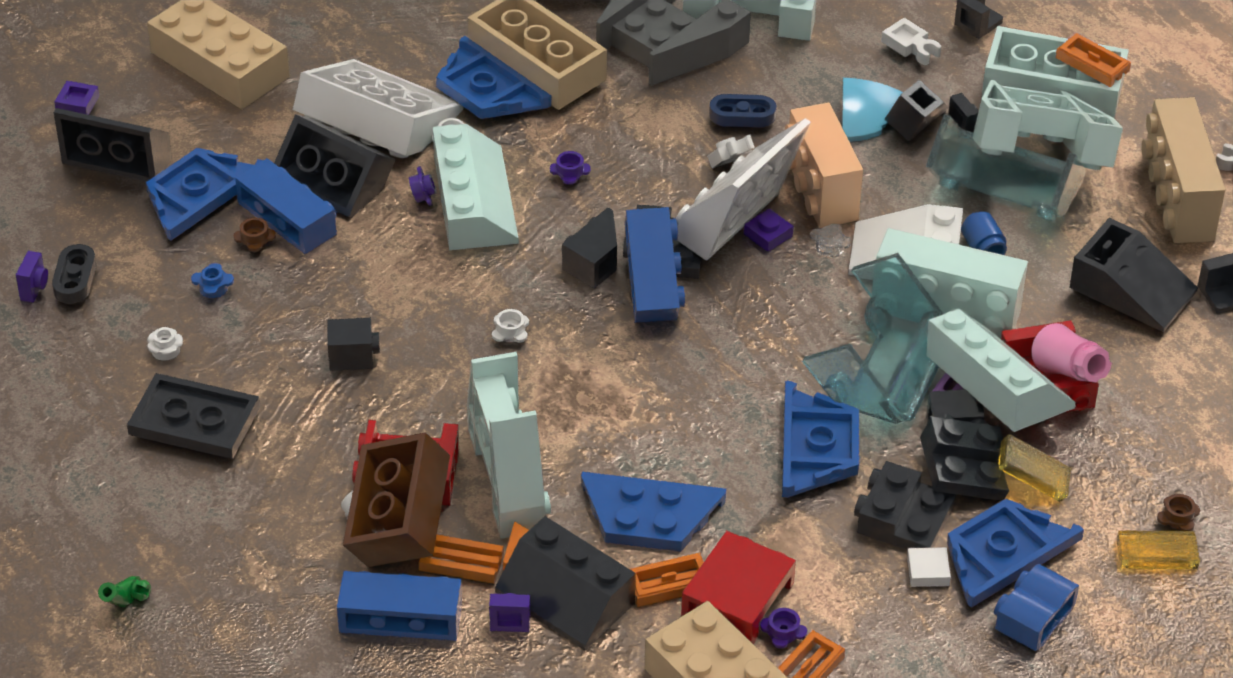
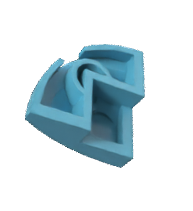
[842,77,903,142]

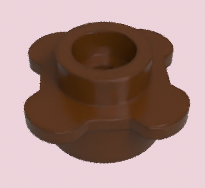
[234,217,276,252]
[1157,494,1201,532]

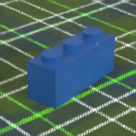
[235,158,337,254]
[624,207,685,323]
[337,571,462,641]

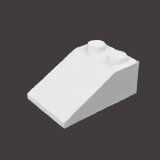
[848,204,963,278]

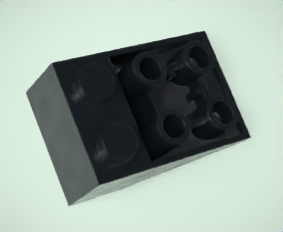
[1069,218,1198,332]

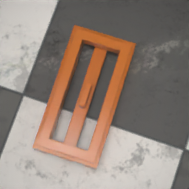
[1055,33,1131,87]
[419,534,504,584]
[630,553,704,607]
[778,630,845,678]

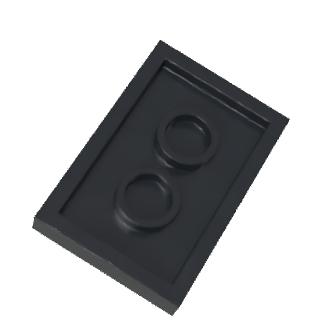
[127,373,260,459]

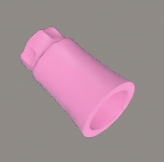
[1032,323,1112,382]

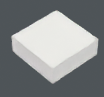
[907,547,951,587]

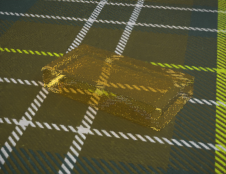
[998,434,1071,502]
[1116,530,1200,569]

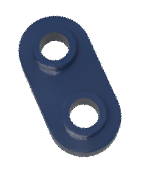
[709,94,777,128]

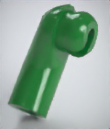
[98,576,151,607]

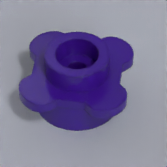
[550,151,591,184]
[409,166,436,207]
[760,608,807,648]

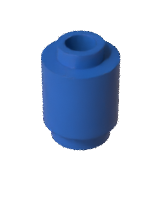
[961,212,1007,255]

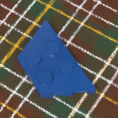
[436,36,552,119]
[146,148,263,240]
[782,381,859,497]
[581,472,726,552]
[947,499,1084,608]

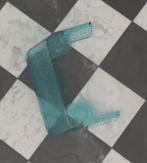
[926,114,1086,221]
[802,253,943,424]

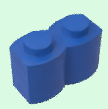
[994,564,1079,651]

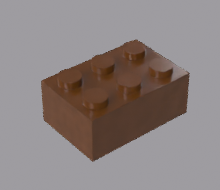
[343,432,450,567]

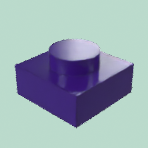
[54,81,100,115]
[744,208,794,252]
[16,251,48,302]
[489,593,530,632]

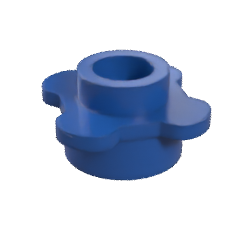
[191,263,234,298]

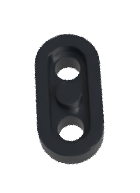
[52,244,96,304]

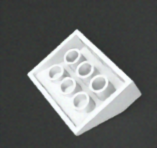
[293,59,464,158]
[676,118,811,261]

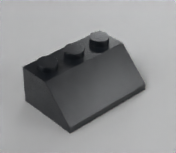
[53,108,172,182]
[274,114,396,218]
[495,516,636,651]

